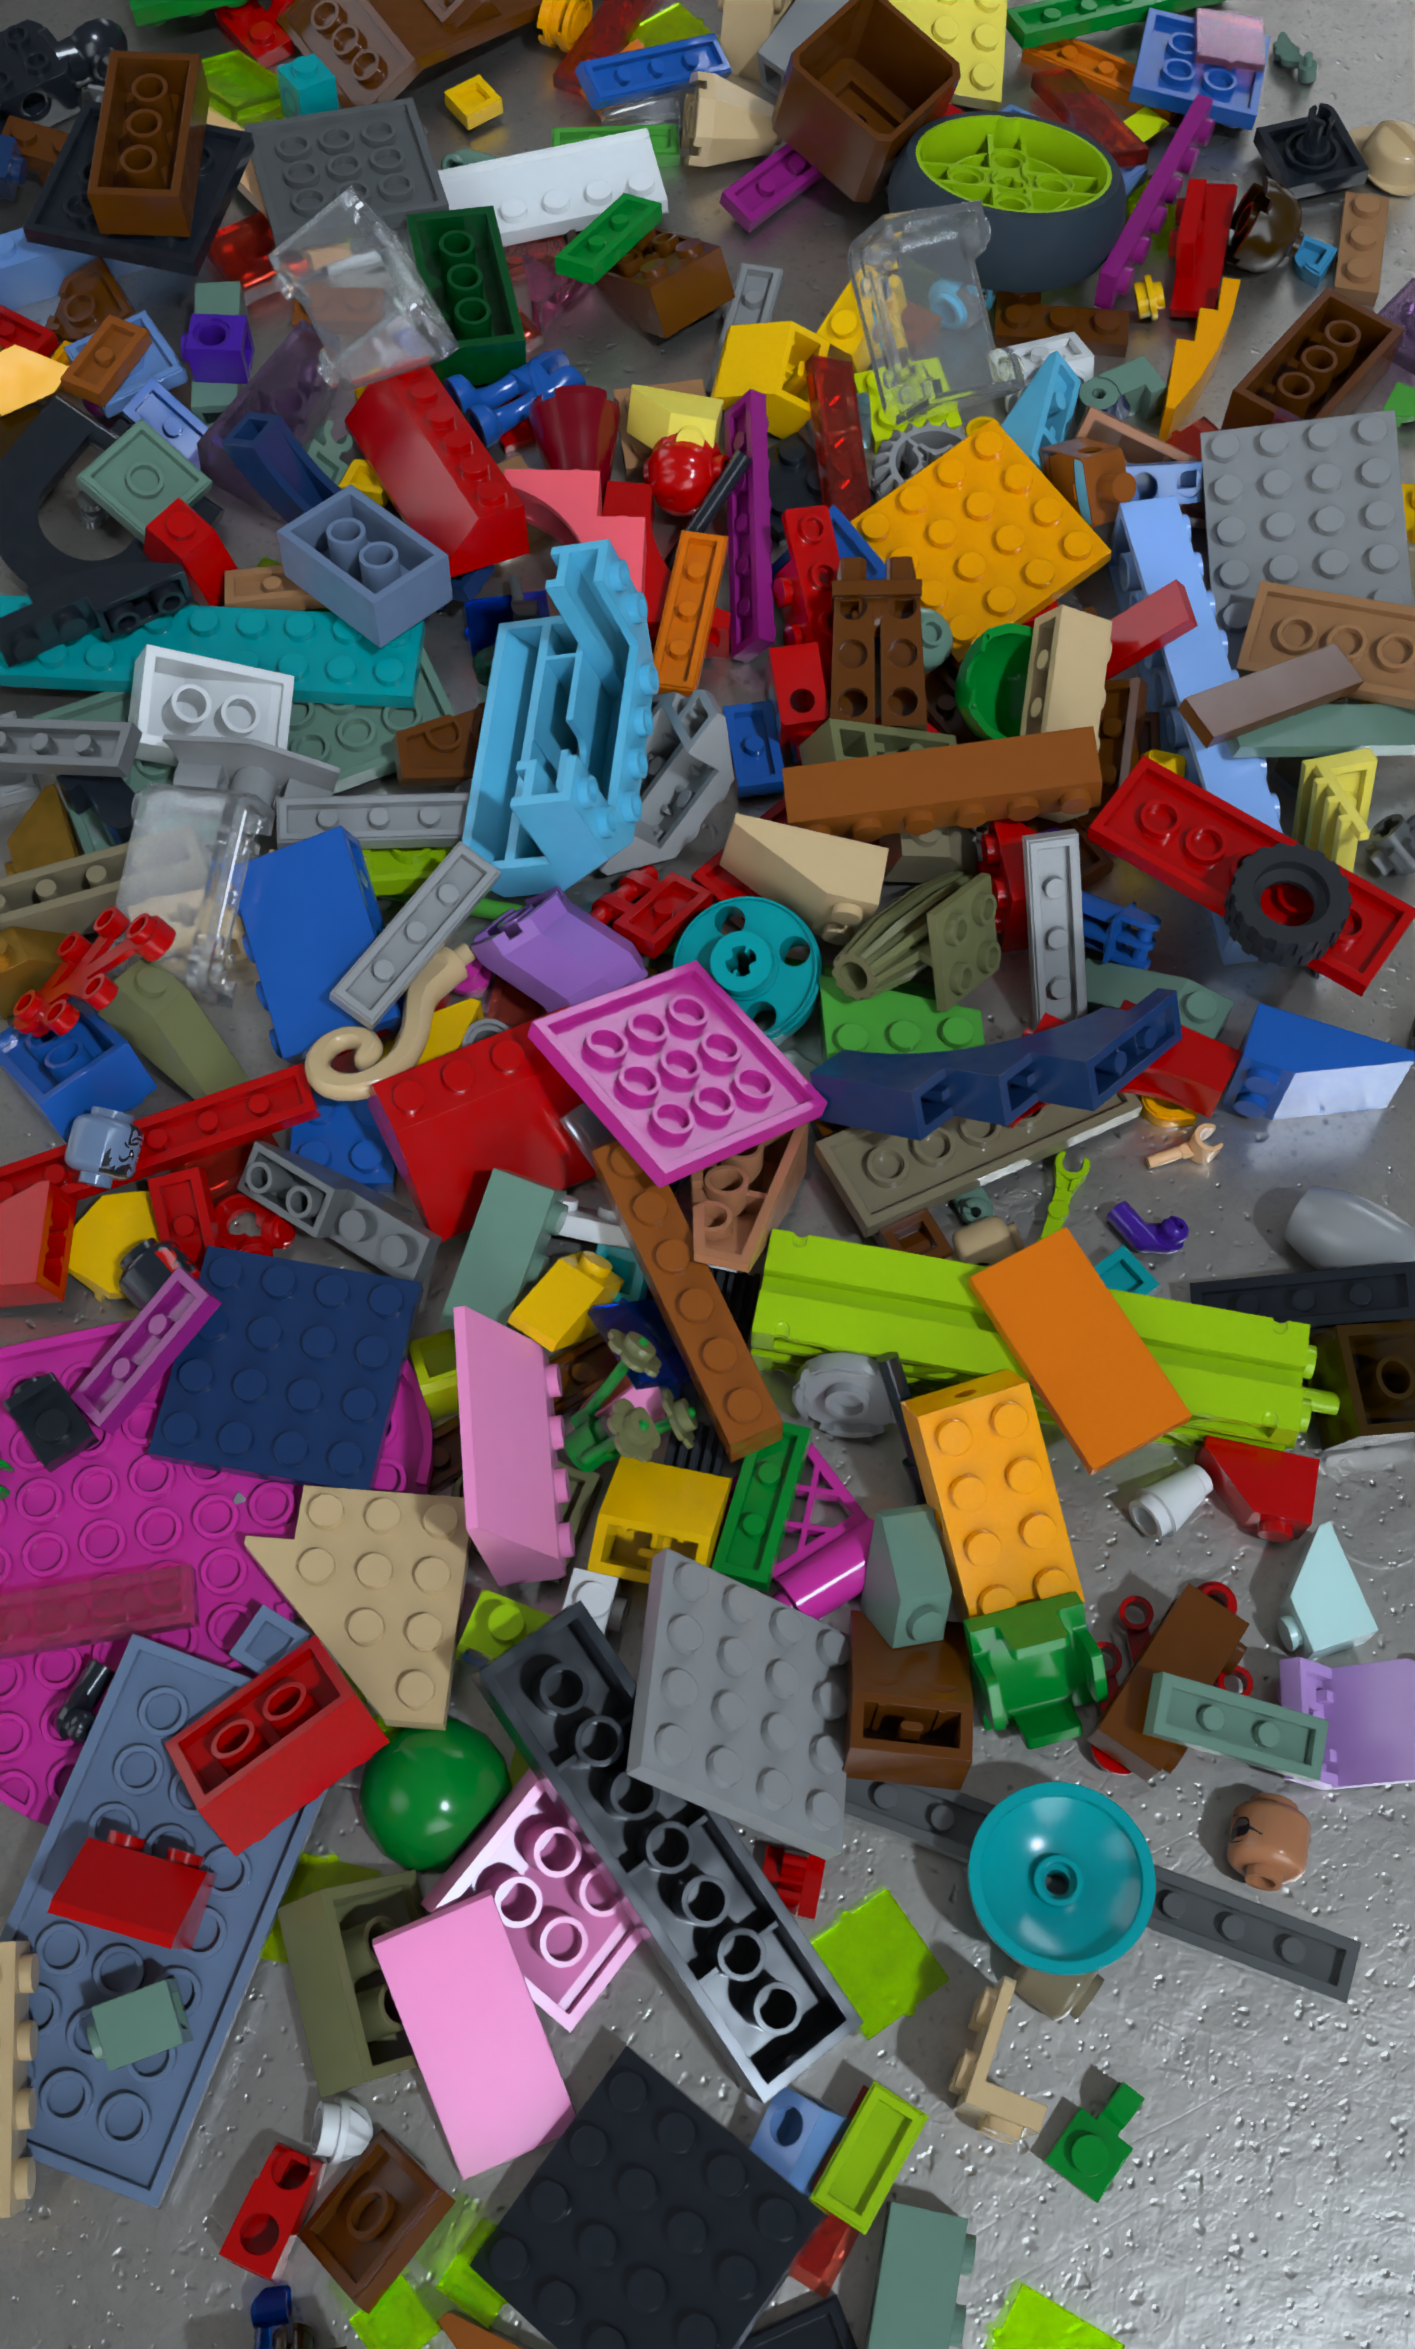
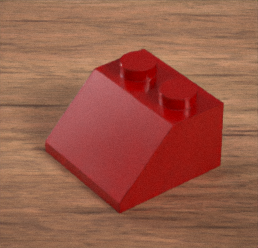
[47,1830,217,1949]

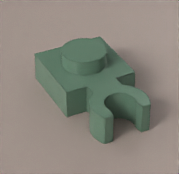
[303,419,353,486]

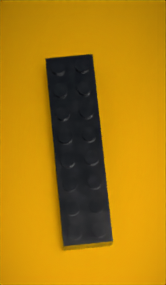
[469,1600,864,2104]

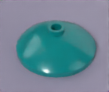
[967,1782,1156,1976]

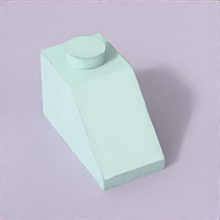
[1277,1522,1379,1661]

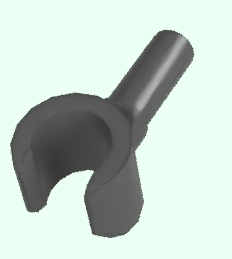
[508,575,539,622]

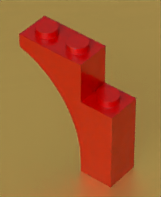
[602,481,731,658]
[1008,999,1242,1128]

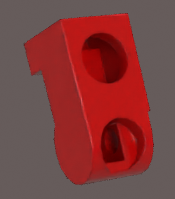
[219,2142,326,2286]

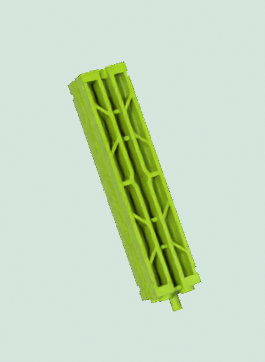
[751,1228,1340,1452]

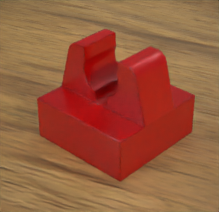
[762,1845,826,1922]

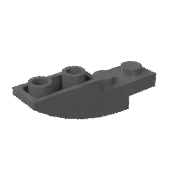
[237,1141,442,1286]

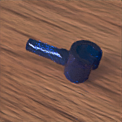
[251,2285,293,2349]

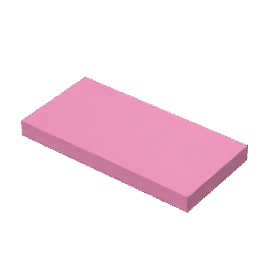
[372,1889,577,2181]

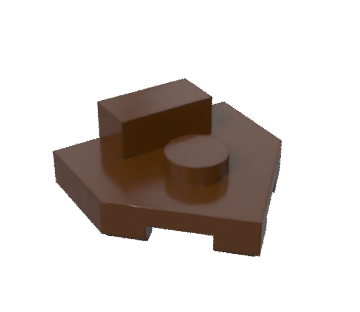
[45,257,137,343]

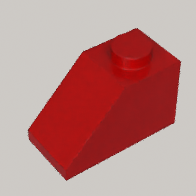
[143,497,238,607]
[1194,1435,1320,1543]

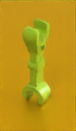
[1037,1150,1090,1242]

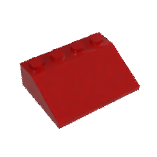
[367,1006,617,1244]

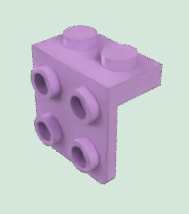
[1277,1657,1415,1790]

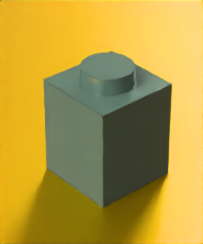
[87,1978,194,2072]

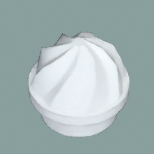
[311,2096,373,2164]

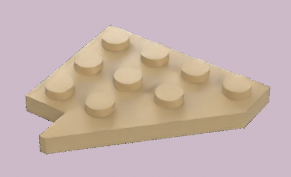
[244,1485,472,1731]

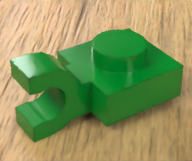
[1043,2082,1145,2203]

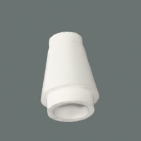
[1128,1464,1213,1540]

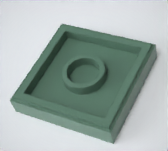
[76,418,213,544]

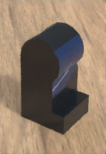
[56,775,151,846]

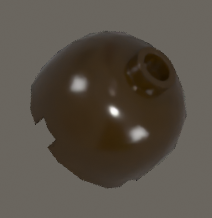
[1224,175,1304,273]

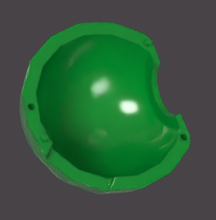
[955,623,1033,741]
[359,1718,513,1873]

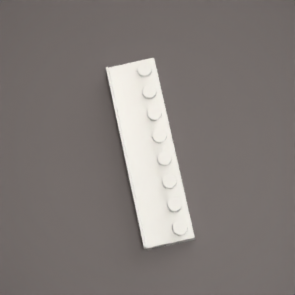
[324,128,669,283]

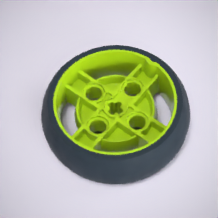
[888,111,1127,293]

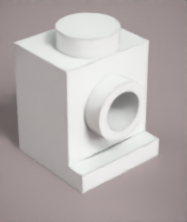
[562,1567,633,1653]

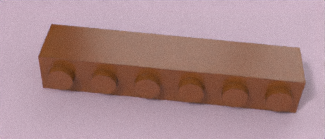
[782,726,1102,842]
[592,1140,783,1462]

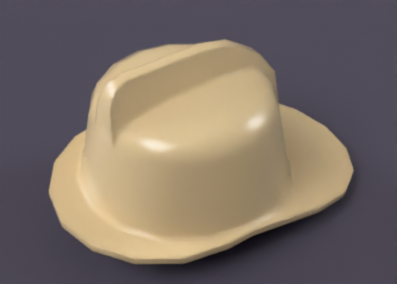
[1348,119,1415,196]

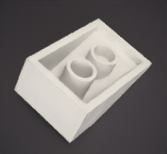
[128,644,295,766]

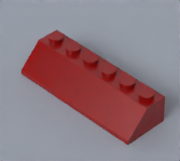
[344,356,530,577]

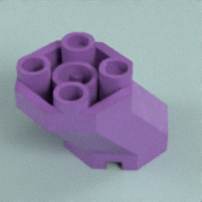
[470,885,648,1013]

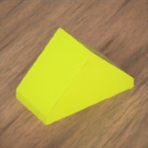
[409,1329,459,1421]

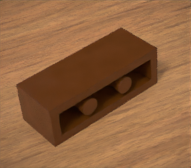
[1086,1583,1250,1782]

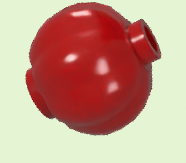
[643,433,730,518]

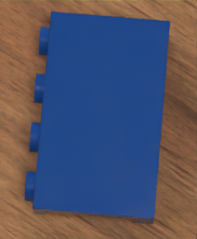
[228,826,405,1065]

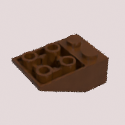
[595,227,735,339]
[843,1610,973,1791]

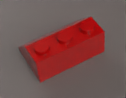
[164,1634,389,1857]

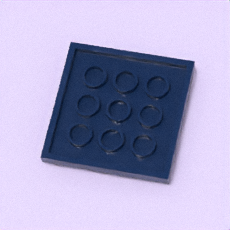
[148,1246,424,1491]

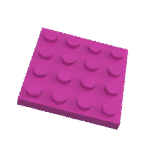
[528,960,828,1188]

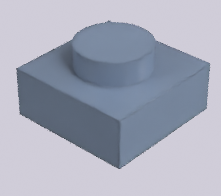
[228,1605,312,1676]

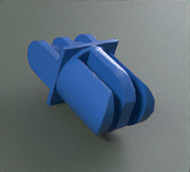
[1082,891,1162,970]

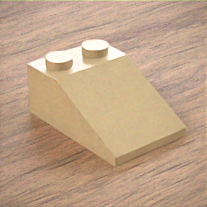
[719,813,889,945]

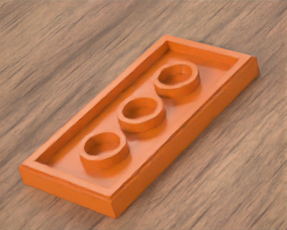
[968,1227,1192,1476]

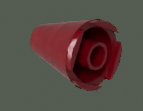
[529,385,621,516]

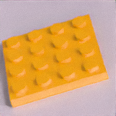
[850,418,1112,671]

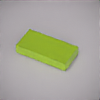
[809,2081,929,2235]

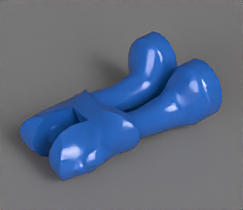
[443,349,586,449]

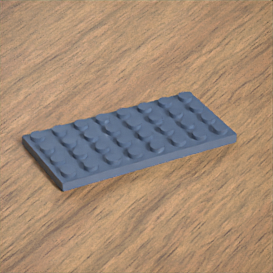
[0,1634,328,2208]

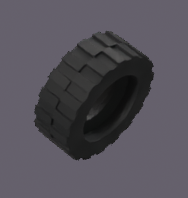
[1224,843,1352,967]

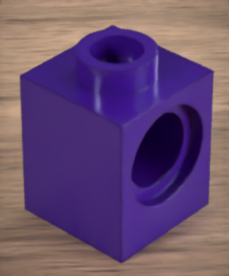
[181,313,255,384]

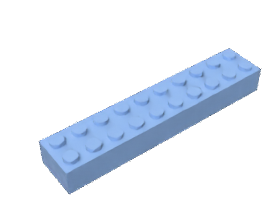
[1105,495,1289,966]

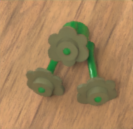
[564,1329,698,1473]

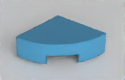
[1291,235,1338,289]

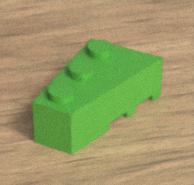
[817,975,985,1063]

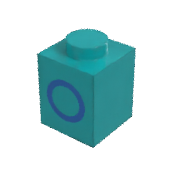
[276,53,339,118]

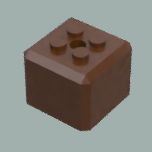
[772,0,961,202]

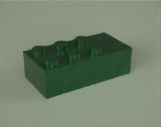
[405,205,526,386]

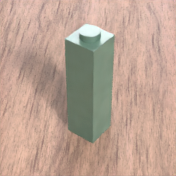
[191,281,248,438]

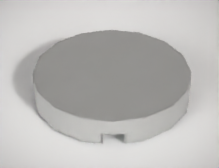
[792,1352,896,1438]

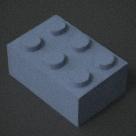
[277,484,453,648]

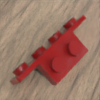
[1168,179,1238,318]
[773,505,840,700]

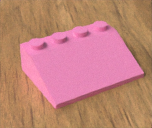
[453,1306,575,1587]
[420,1768,643,2033]

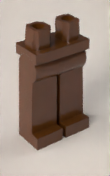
[830,556,927,731]

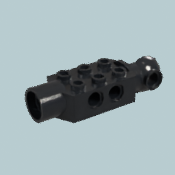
[0,18,128,134]

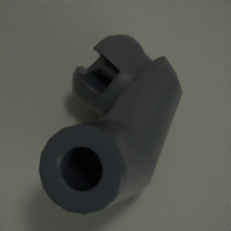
[54,1658,116,1743]

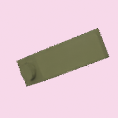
[799,718,957,765]
[98,957,250,1100]

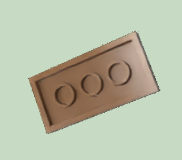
[1236,581,1415,710]

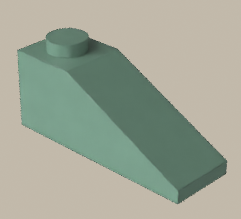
[1085,958,1235,1041]

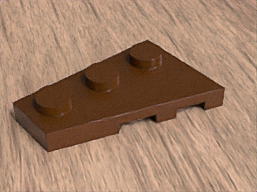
[392,701,486,786]

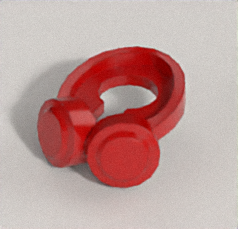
[214,1193,296,1257]

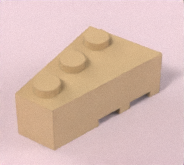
[718,0,795,81]

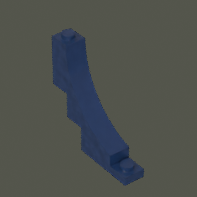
[810,988,1183,1141]

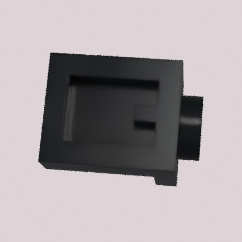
[3,1372,99,1473]

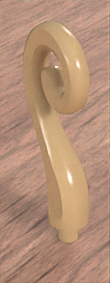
[304,943,475,1101]

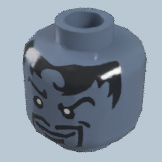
[64,1106,144,1189]

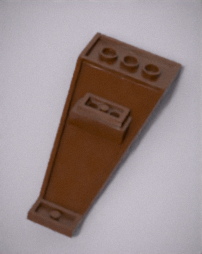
[276,0,543,108]

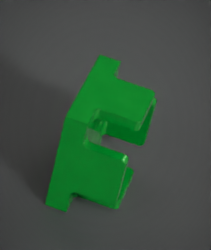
[963,1591,1109,1749]

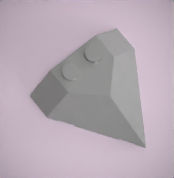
[599,689,734,875]

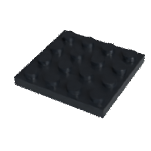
[23,100,255,277]
[469,2046,829,2349]

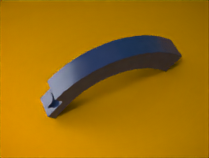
[221,411,495,610]

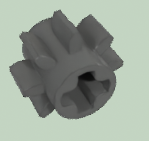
[1365,814,1415,876]

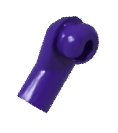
[1106,1201,1189,1254]

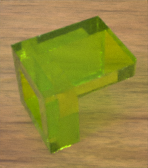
[435,2216,508,2329]

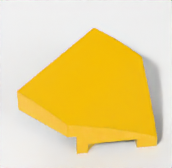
[68,1191,160,1303]

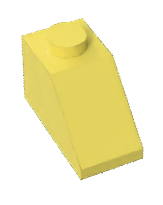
[626,384,724,449]

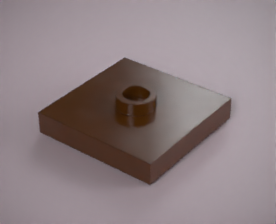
[297,2128,456,2314]

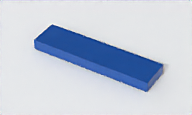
[574,33,732,110]

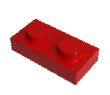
[147,1167,222,1271]

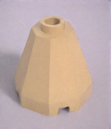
[680,71,782,168]

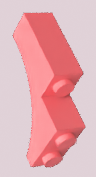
[504,468,647,594]

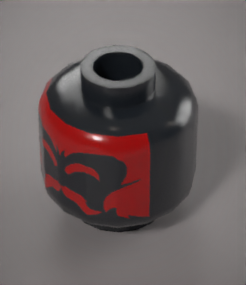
[119,1238,201,1312]

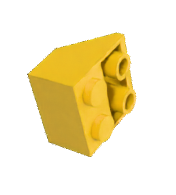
[711,321,830,439]
[587,1456,732,1584]

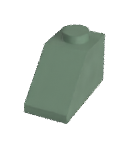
[860,1504,952,1649]

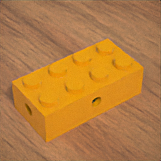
[900,1369,1085,1623]

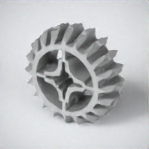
[871,419,970,502]

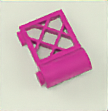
[722,1442,874,1620]

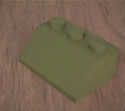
[277,1869,427,2098]

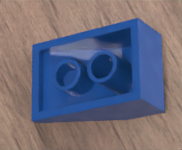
[0,997,158,1144]
[1221,1003,1415,1120]

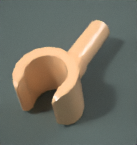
[1145,1123,1224,1169]

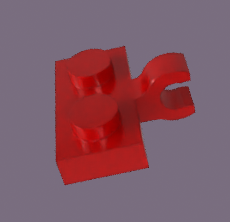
[214,0,295,72]

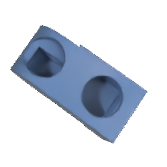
[1125,461,1203,504]
[750,2086,852,2197]

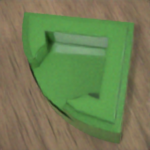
[1382,382,1415,427]

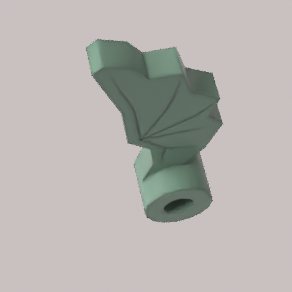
[1272,32,1317,84]

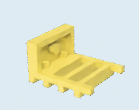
[1291,748,1378,873]

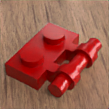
[588,865,713,959]

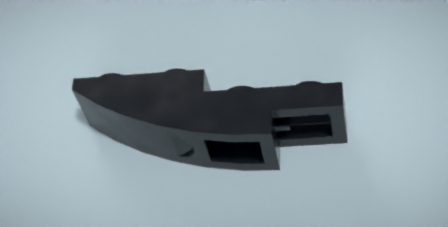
[0,562,195,667]

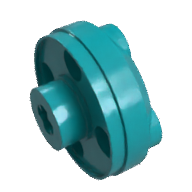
[673,896,824,1046]

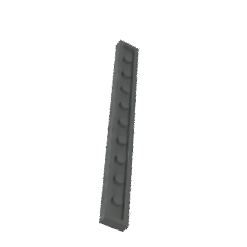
[844,1778,1362,2005]

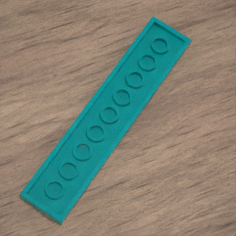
[0,595,426,708]

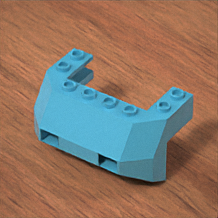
[462,539,659,897]

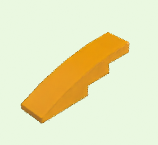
[1158,277,1241,441]

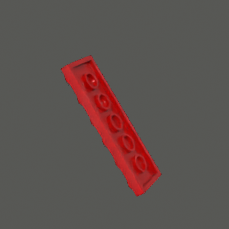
[1086,755,1415,997]

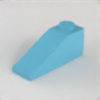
[1001,350,1081,473]

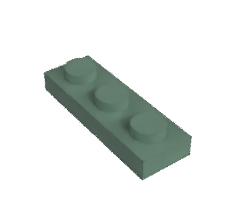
[1143,1672,1329,1782]

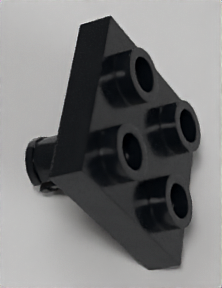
[1253,103,1369,199]

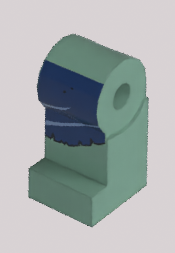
[1075,355,1168,426]

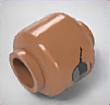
[1227,1793,1311,1891]

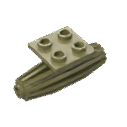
[832,870,1001,1012]

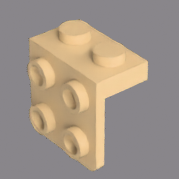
[948,1975,1048,2145]

